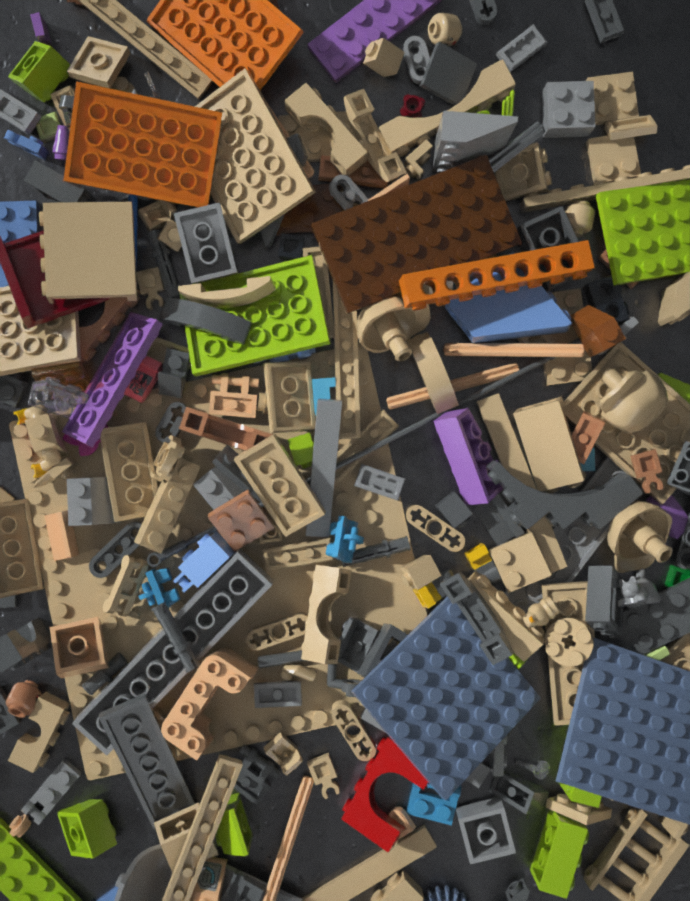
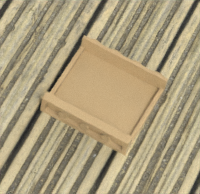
[39,202,138,304]

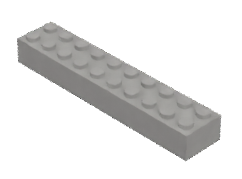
[72,548,273,756]

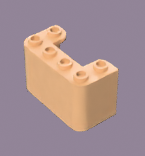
[161,647,259,760]

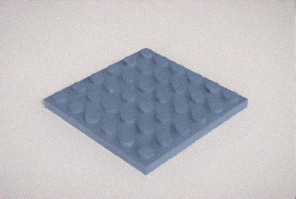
[351,596,541,801]
[556,638,690,825]

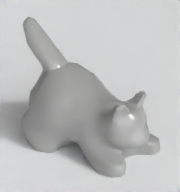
[617,568,661,609]

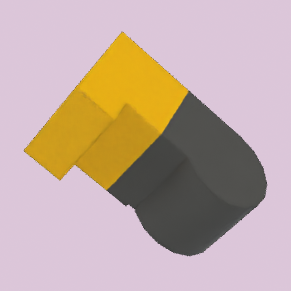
[464,543,502,586]
[412,569,454,608]

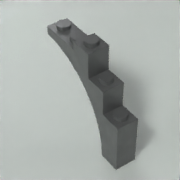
[486,460,643,529]

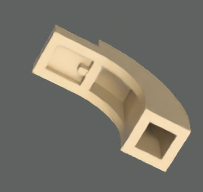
[407,332,459,414]

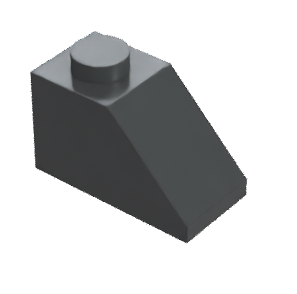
[490,771,549,815]

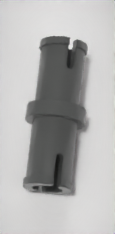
[82,652,128,695]

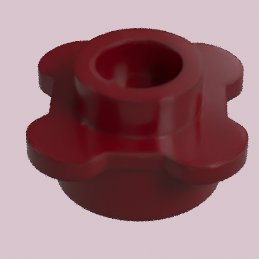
[400,94,425,118]

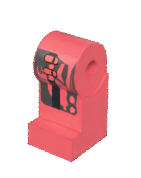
[124,356,163,403]

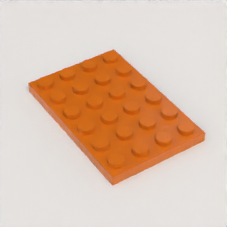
[146,0,304,91]
[63,81,222,208]

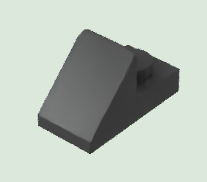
[158,348,190,399]

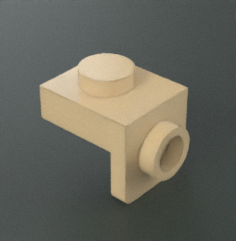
[138,200,176,231]
[263,732,303,776]

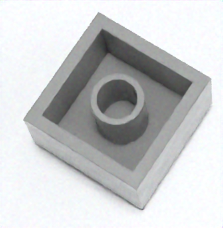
[541,81,595,138]
[456,797,516,865]

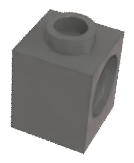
[435,491,473,528]

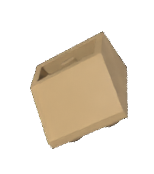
[658,271,690,326]
[154,802,218,873]

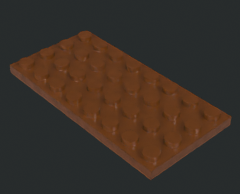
[311,154,522,314]

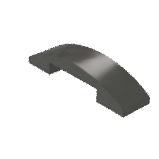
[159,298,252,345]
[440,572,513,665]

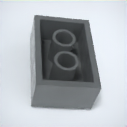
[517,206,579,292]

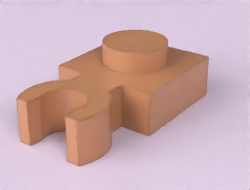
[630,449,663,493]

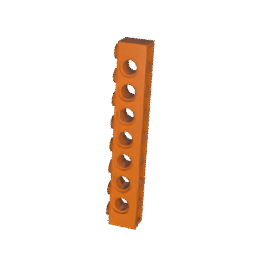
[399,240,595,311]

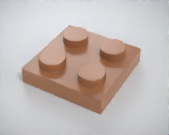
[208,490,274,552]

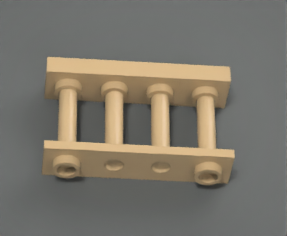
[583,807,690,901]

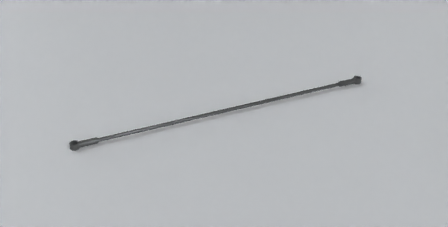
[147,338,582,567]

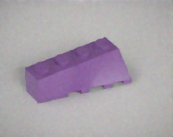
[434,408,503,505]

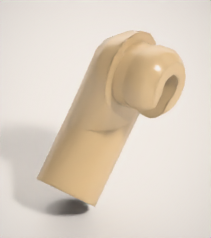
[280,664,316,682]

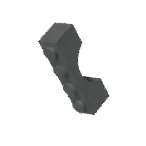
[0,618,52,673]

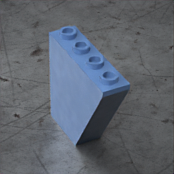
[445,251,572,343]

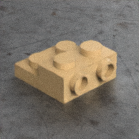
[495,142,552,202]

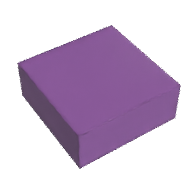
[30,12,52,45]

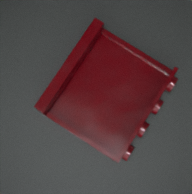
[0,230,109,329]

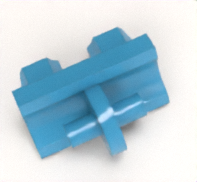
[326,516,364,563]
[138,568,181,608]

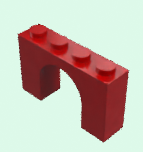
[341,737,429,853]

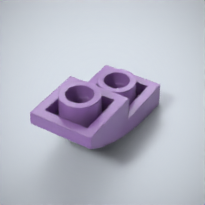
[646,495,688,539]

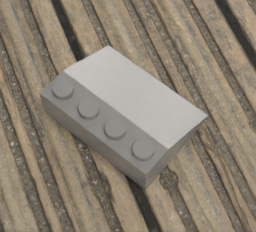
[432,111,518,174]

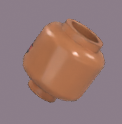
[6,680,42,718]

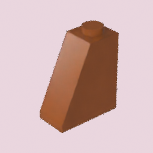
[570,305,626,357]

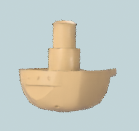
[356,295,431,361]
[599,368,668,433]
[607,501,673,573]

